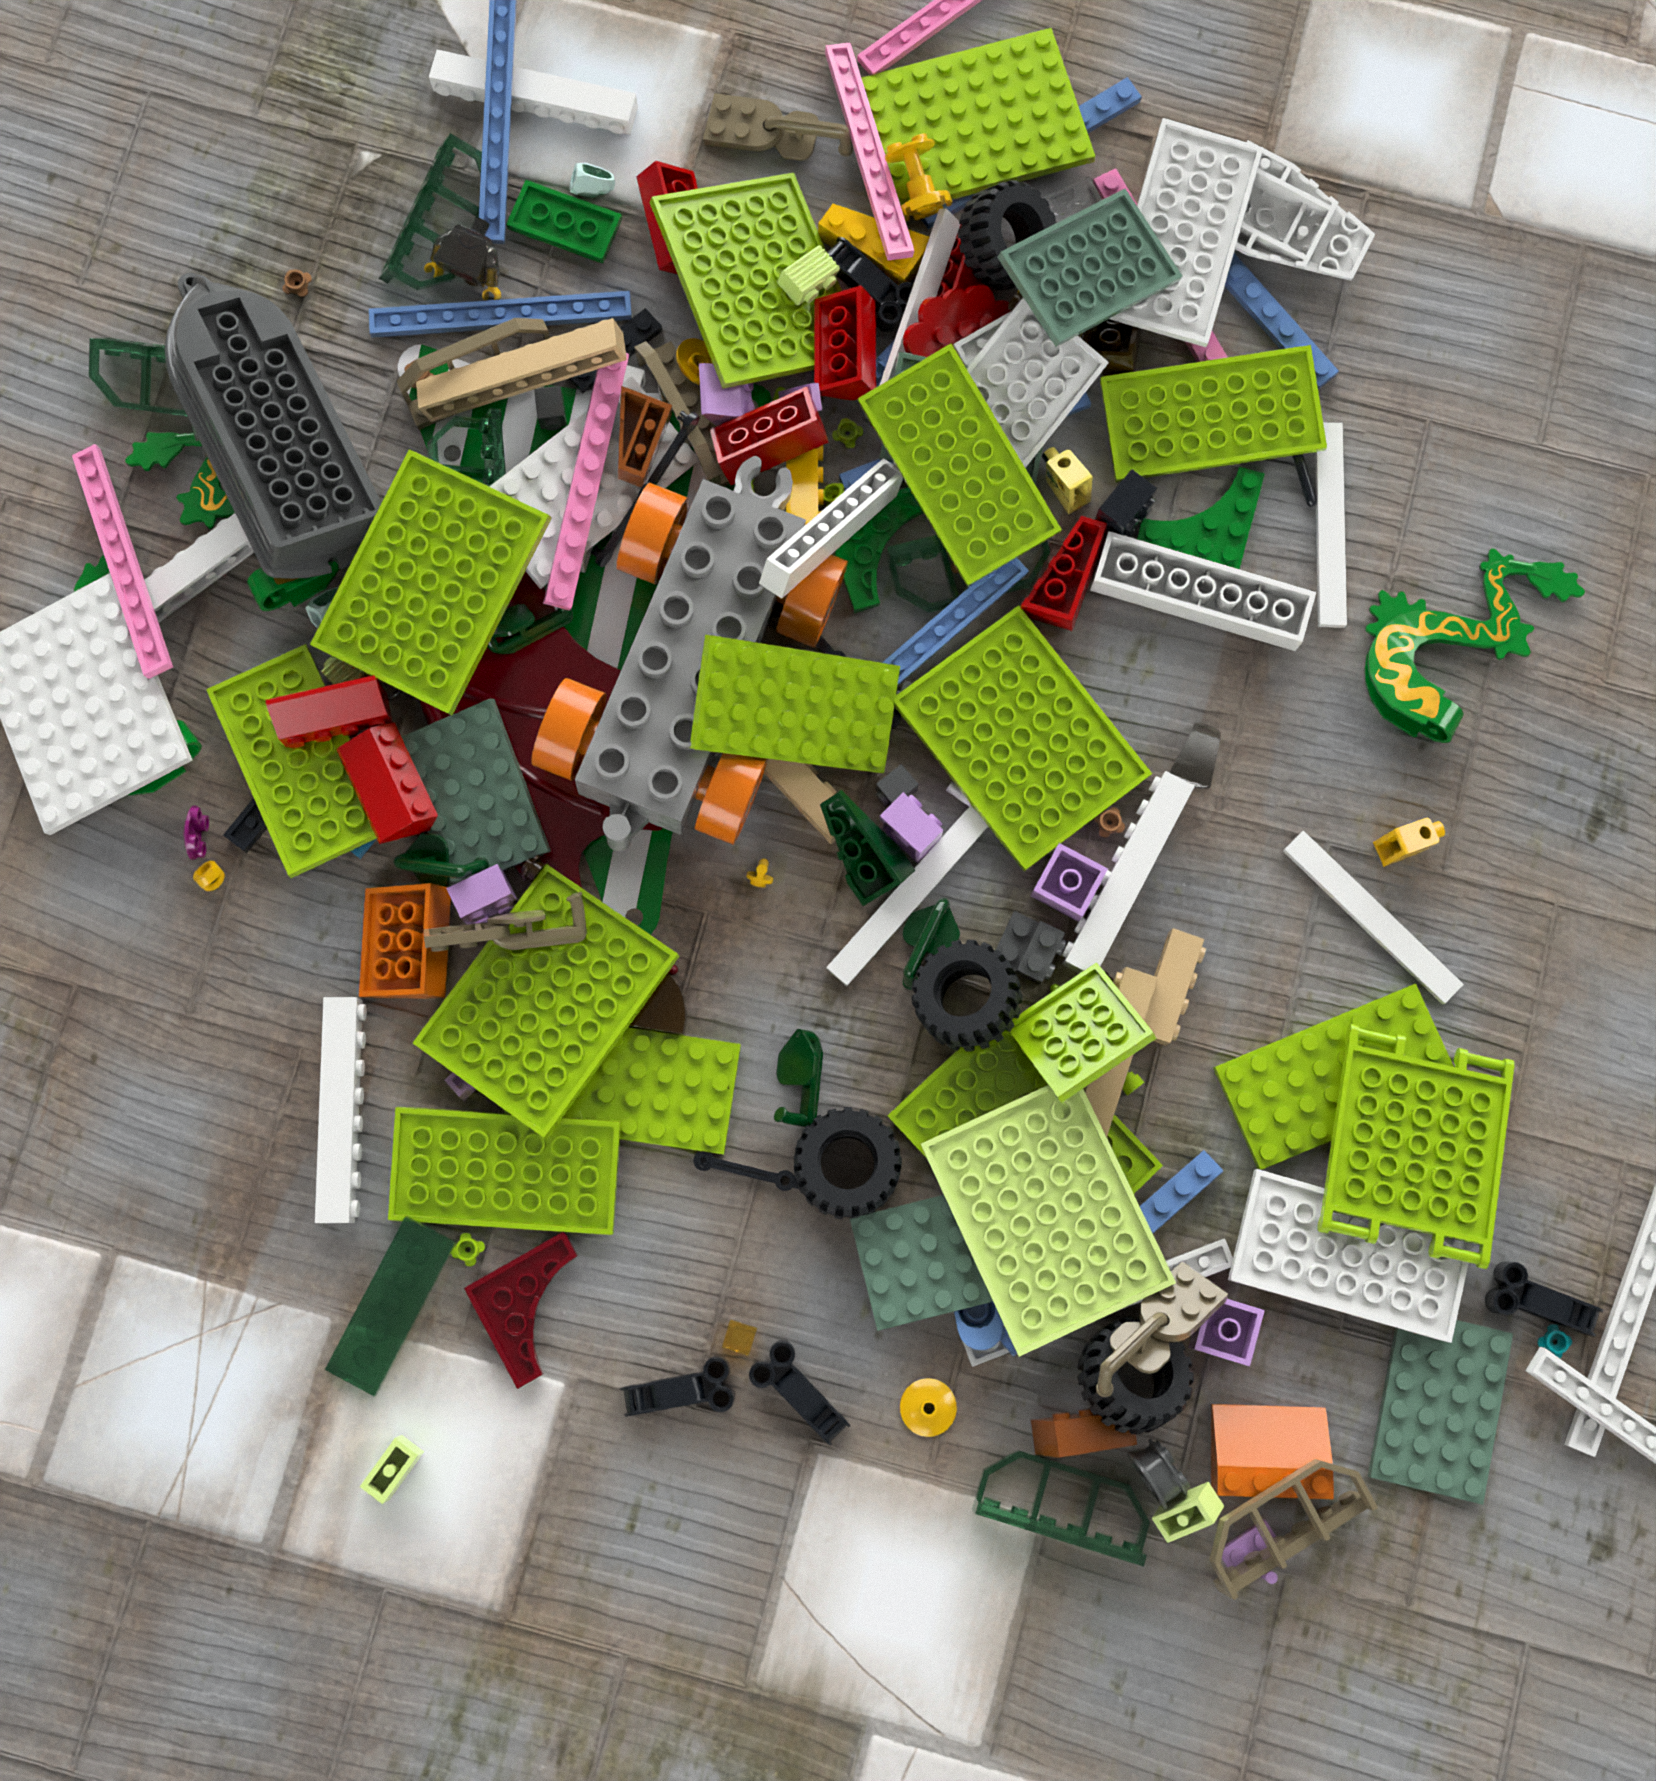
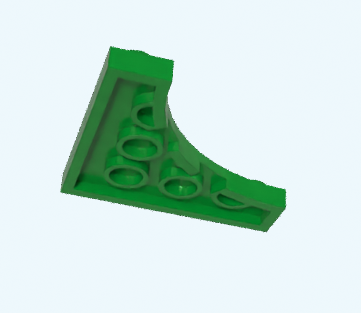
[1137,467,1265,569]
[834,487,924,613]

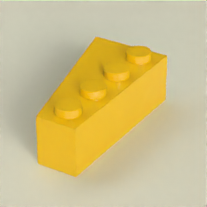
[818,204,930,286]
[786,445,823,525]

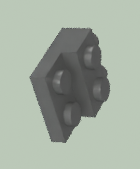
[996,911,1067,985]

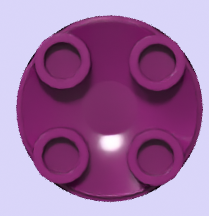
[183,805,209,860]

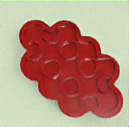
[903,285,1011,357]

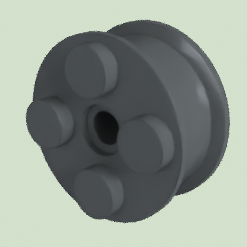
[1128,1439,1190,1510]

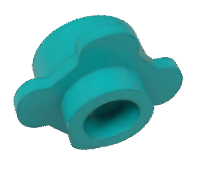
[1537,1324,1572,1359]

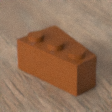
[618,386,672,488]
[1031,1408,1137,1458]

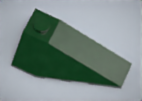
[820,790,916,906]

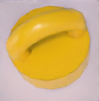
[193,861,225,891]

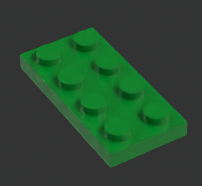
[506,180,622,264]

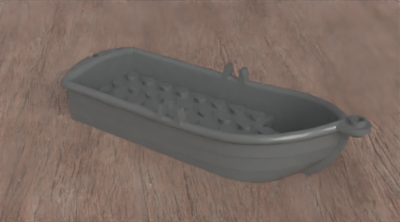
[165,273,381,579]

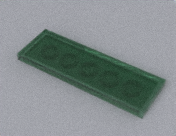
[325,1216,457,1396]

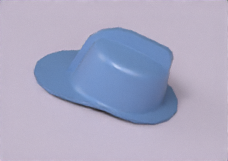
[954,1302,1003,1350]

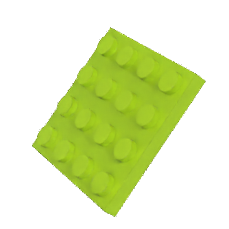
[1009,962,1157,1103]

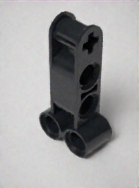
[828,236,914,332]
[1485,1262,1604,1337]
[749,1340,851,1446]
[620,1356,735,1417]

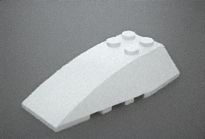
[1235,140,1375,281]

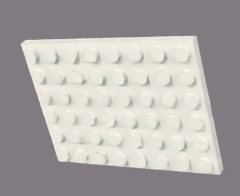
[0,573,192,835]

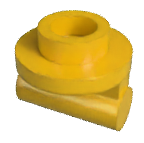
[746,858,773,888]

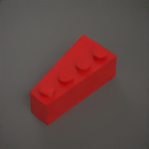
[1021,516,1107,631]

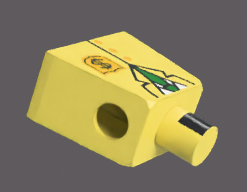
[1042,447,1093,515]

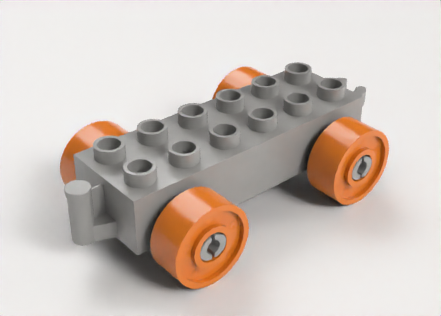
[532,456,848,852]

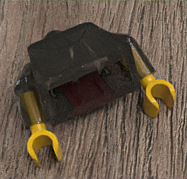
[424,217,501,301]

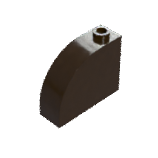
[629,973,687,1036]

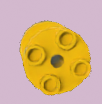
[884,133,952,221]

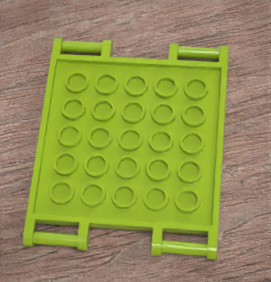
[1317,1024,1514,1269]

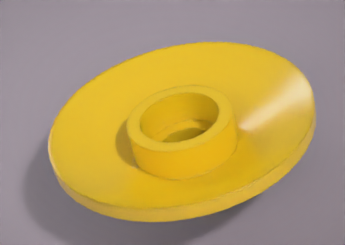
[676,338,713,385]
[900,1378,957,1437]

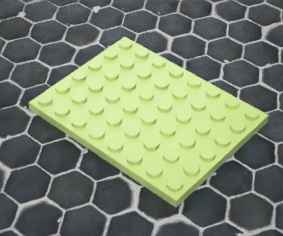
[920,1085,1176,1357]

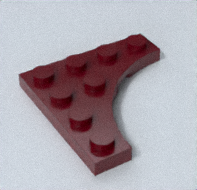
[464,1232,578,1389]

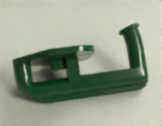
[487,583,573,654]
[393,833,489,887]
[902,898,960,990]
[774,1029,823,1127]

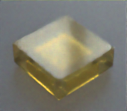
[722,1319,757,1356]

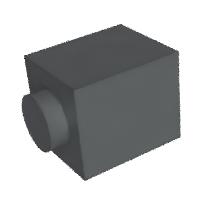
[534,386,567,431]
[875,764,919,807]

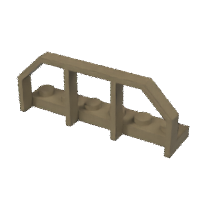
[396,318,550,430]
[634,341,730,487]
[1209,1459,1378,1600]

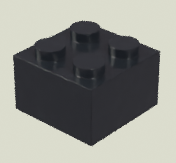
[1095,469,1157,537]

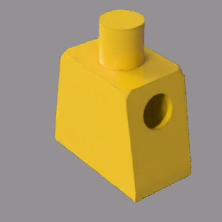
[1373,817,1445,867]

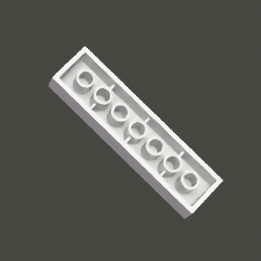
[1090,531,1316,651]

